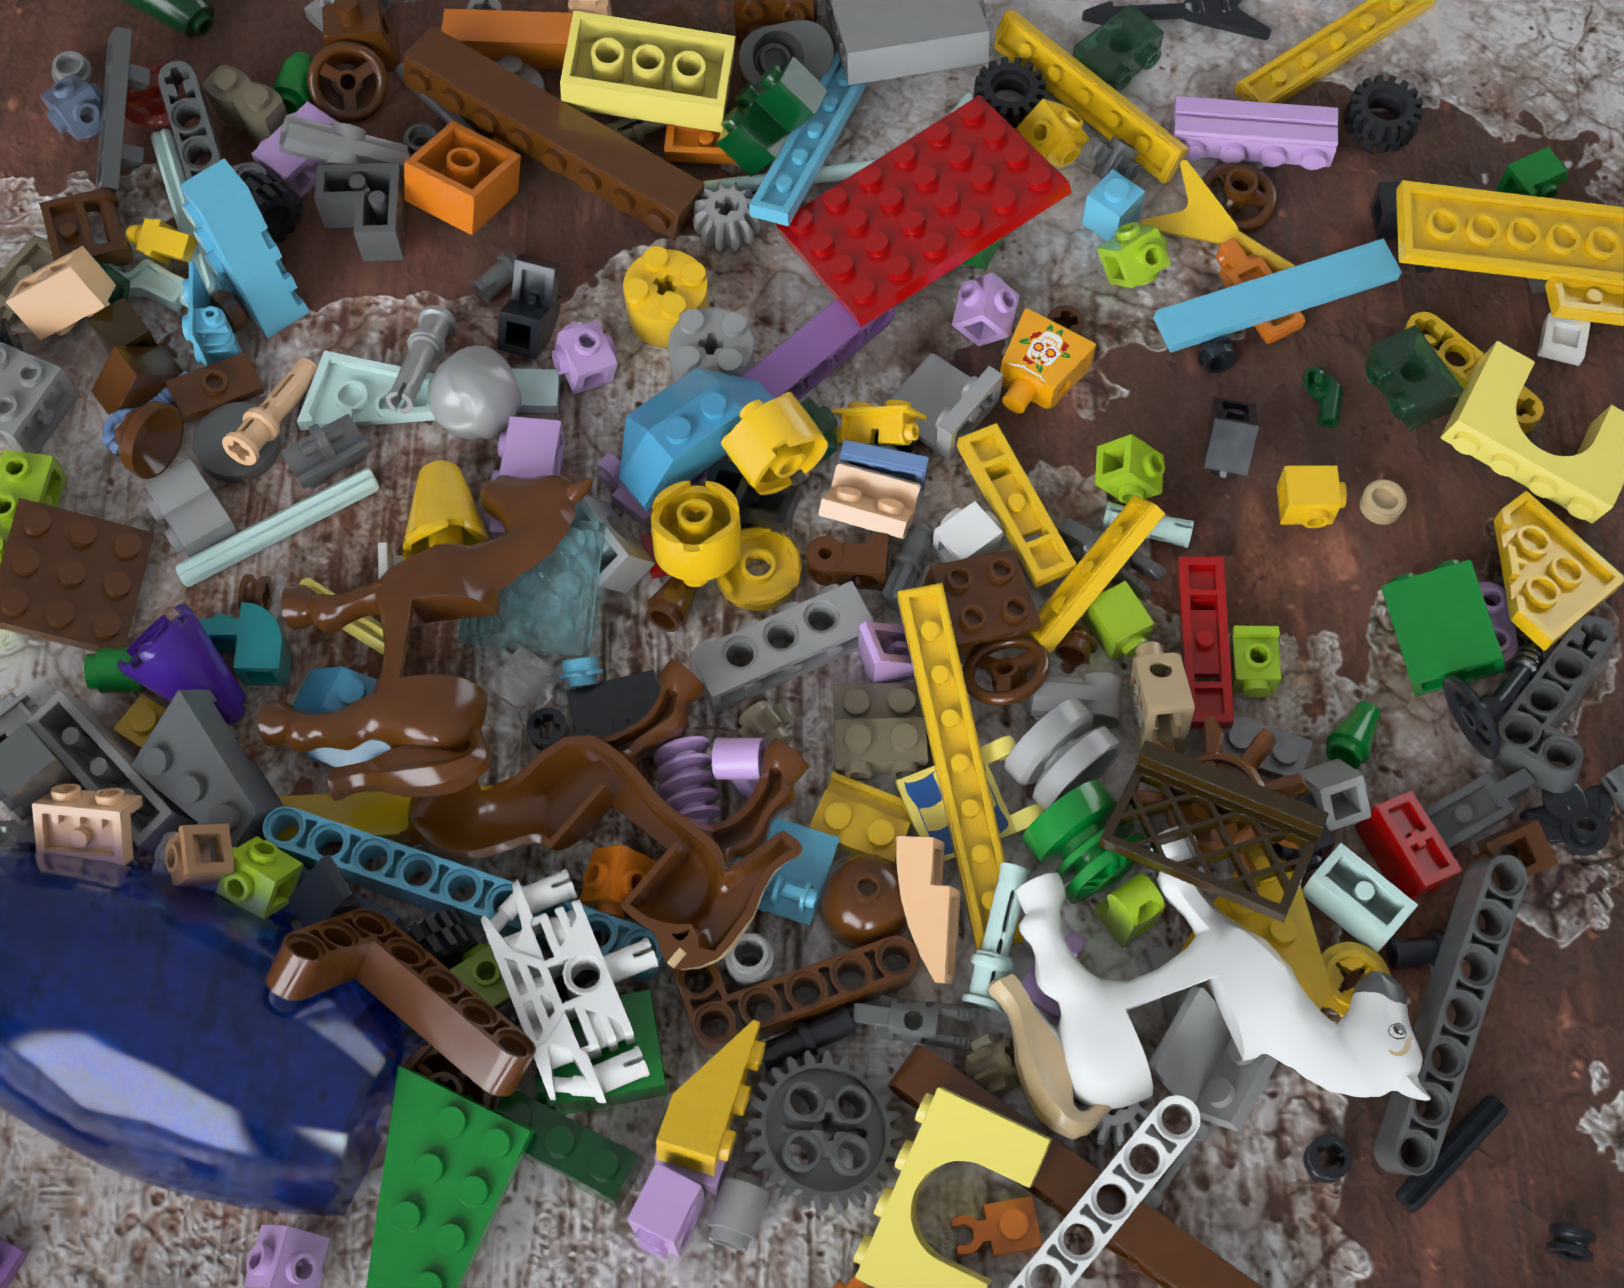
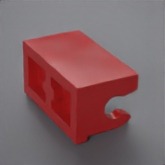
[1354,790,1462,901]

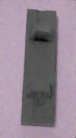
[95,26,150,192]

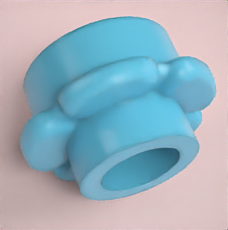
[559,656,603,687]

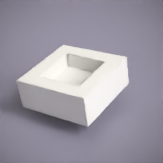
[1537,313,1591,366]

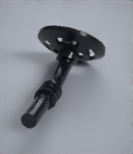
[1443,637,1544,759]

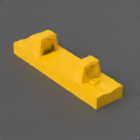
[957,423,1077,588]

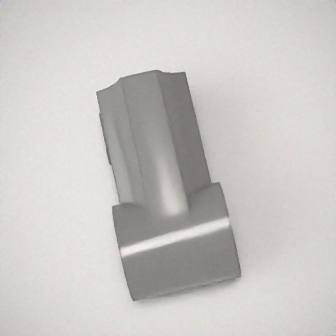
[1030,672,1122,729]

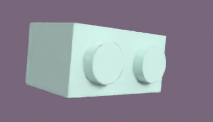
[1302,843,1418,953]

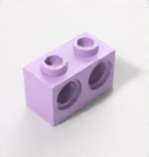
[627,1163,707,1259]

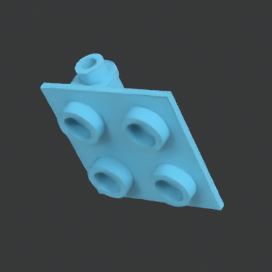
[182,261,242,367]
[736,818,840,926]

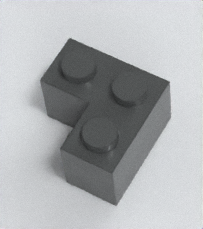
[314,163,407,261]

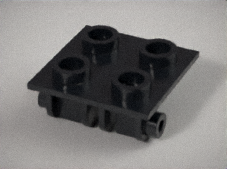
[566,669,672,761]

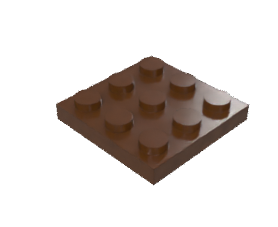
[0,498,155,652]

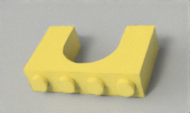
[1440,341,1624,524]
[853,1087,1052,1288]

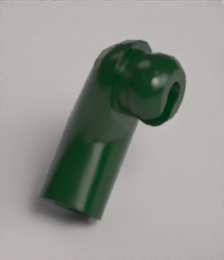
[1302,366,1343,428]

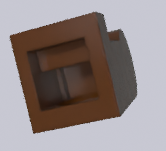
[806,533,889,591]

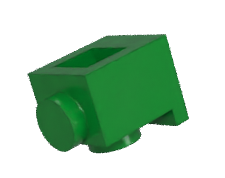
[1496,147,1568,198]

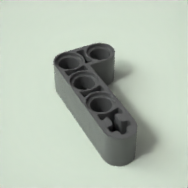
[158,61,267,184]
[1496,616,1615,793]

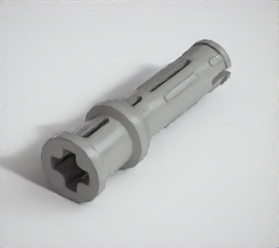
[386,305,456,413]

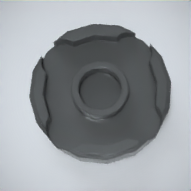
[193,402,281,483]

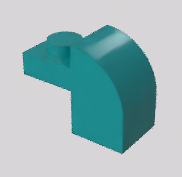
[198,602,292,686]

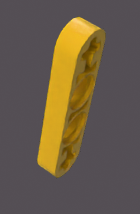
[1402,312,1544,434]

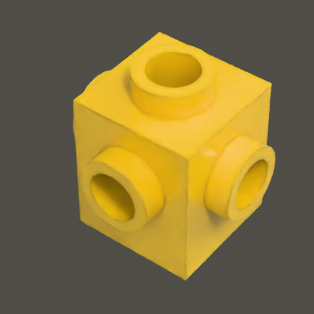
[1016,99,1090,168]

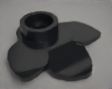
[1519,783,1614,856]

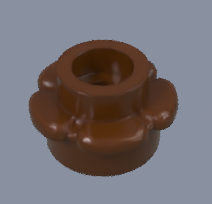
[1055,625,1098,665]

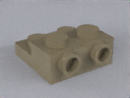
[833,682,928,780]

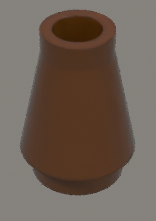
[647,576,697,632]

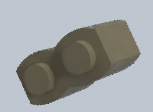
[202,65,288,145]

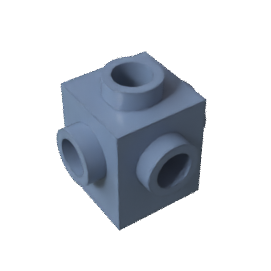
[40,74,103,141]

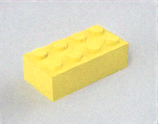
[560,11,735,133]

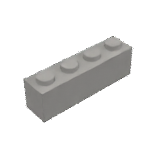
[26,689,197,853]

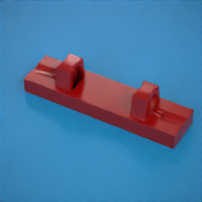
[1177,557,1234,729]

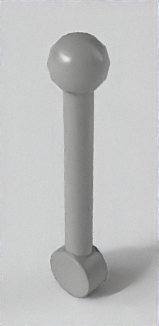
[1143,1122,1209,1209]

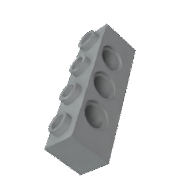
[689,581,874,714]

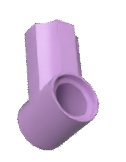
[712,738,767,802]

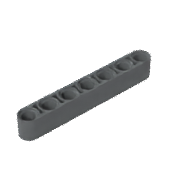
[1374,855,1528,1176]

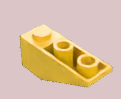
[656,1020,766,1177]

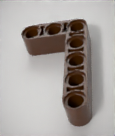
[265,908,536,1097]
[669,935,918,1055]

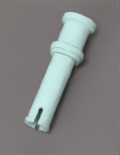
[961,863,1031,1012]

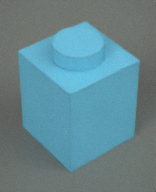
[1082,169,1145,241]

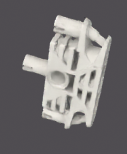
[480,869,659,1103]

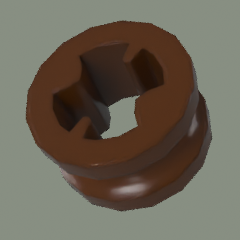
[1047,305,1084,336]
[238,574,273,611]

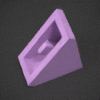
[858,621,915,683]

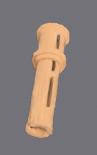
[222,358,318,466]

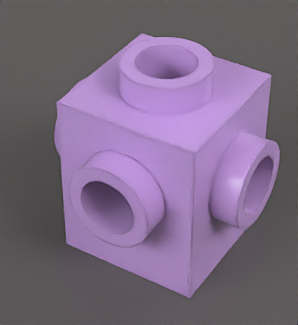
[952,273,1020,346]
[551,320,618,395]
[244,1224,330,1288]

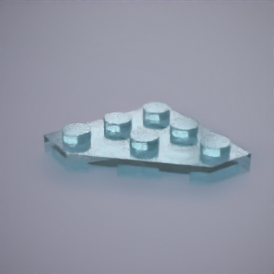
[458,519,606,657]

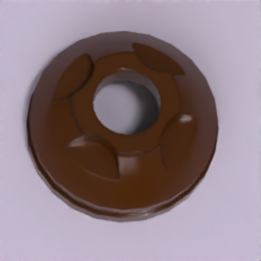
[115,401,184,479]

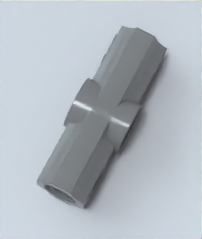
[279,114,410,177]

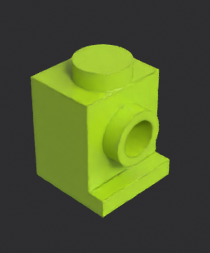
[1229,626,1281,698]

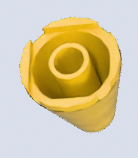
[402,460,490,561]

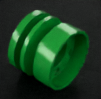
[1022,779,1147,904]

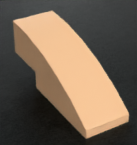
[896,836,960,986]

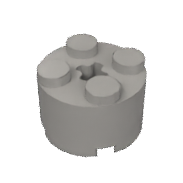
[668,307,755,382]

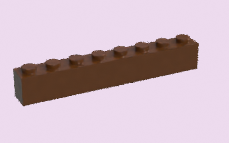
[403,25,705,240]

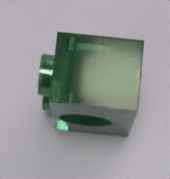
[1073,4,1164,91]
[1363,325,1464,432]

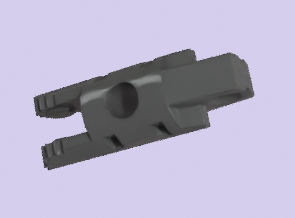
[1058,517,1167,601]
[852,995,979,1052]

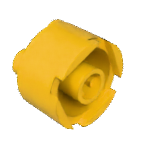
[623,246,709,348]
[721,392,828,495]
[650,480,742,587]

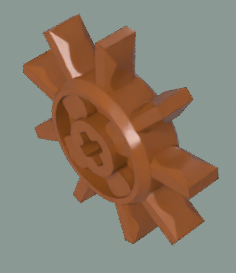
[1130,716,1308,891]

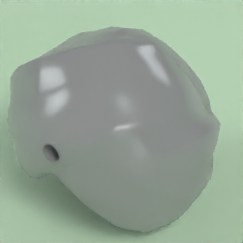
[428,345,521,440]

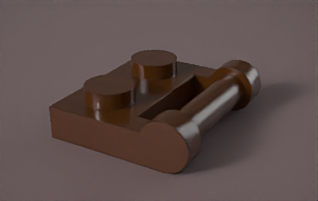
[39,188,134,266]

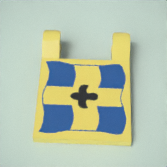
[895,735,1044,862]

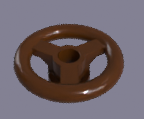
[307,40,388,122]
[1202,162,1278,232]
[962,635,1050,706]

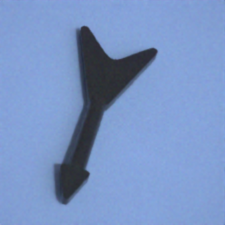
[1082,0,1271,40]

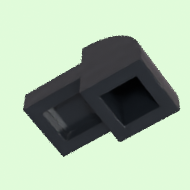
[704,461,802,532]

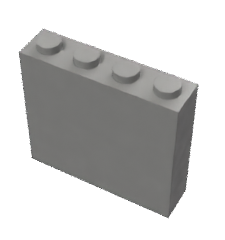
[823,0,995,85]

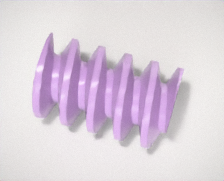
[653,736,721,825]

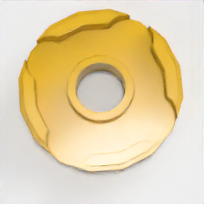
[716,526,802,611]

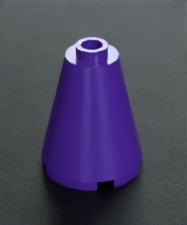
[117,603,247,725]

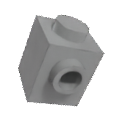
[1296,758,1371,831]

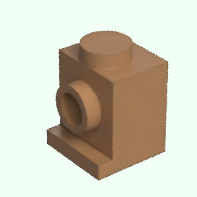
[165,823,235,887]

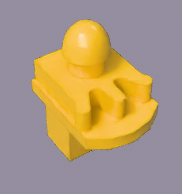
[126,218,197,265]

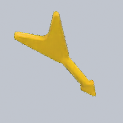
[1140,160,1295,273]

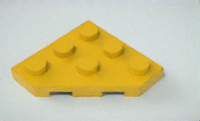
[1494,490,1624,651]
[1180,848,1332,1010]

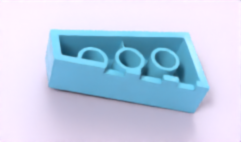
[179,158,310,338]

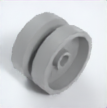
[1004,697,1123,810]

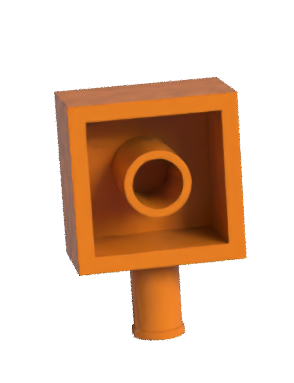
[404,121,521,235]

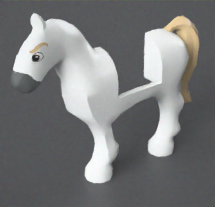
[988,824,1431,1139]

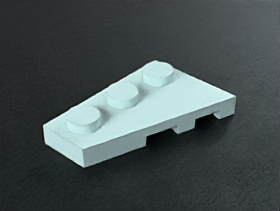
[297,351,435,431]

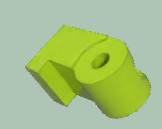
[1094,873,1165,948]

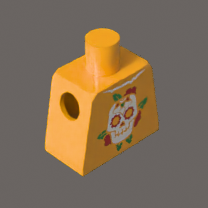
[1000,308,1096,414]

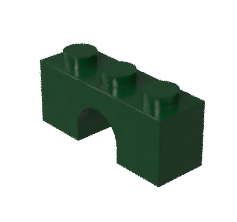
[495,1090,643,1210]

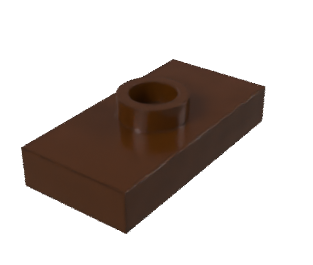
[165,352,264,423]

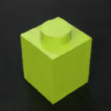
[1083,581,1155,661]

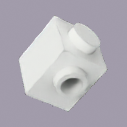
[932,501,1003,563]

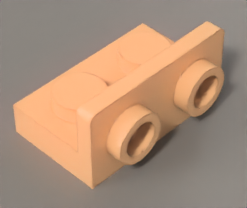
[818,462,921,539]
[32,784,143,866]

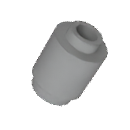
[725,932,774,990]
[708,1171,770,1251]

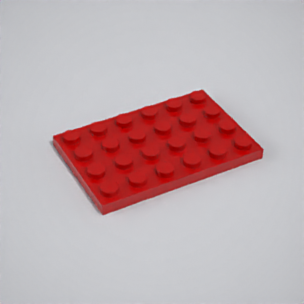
[776,95,1072,328]

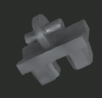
[280,413,372,489]

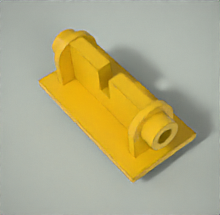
[830,400,927,446]

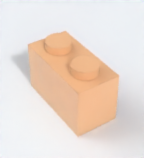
[6,246,116,341]

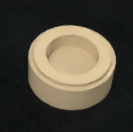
[1360,479,1407,525]

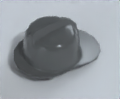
[739,20,834,85]

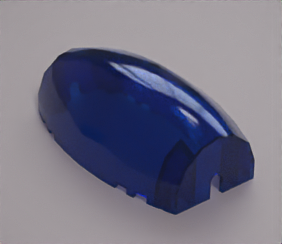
[0,849,429,1216]

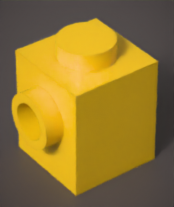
[1276,466,1347,528]

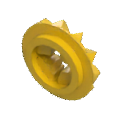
[1322,942,1391,1017]

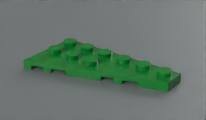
[366,1065,536,1288]

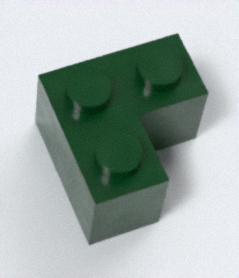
[716,56,828,177]

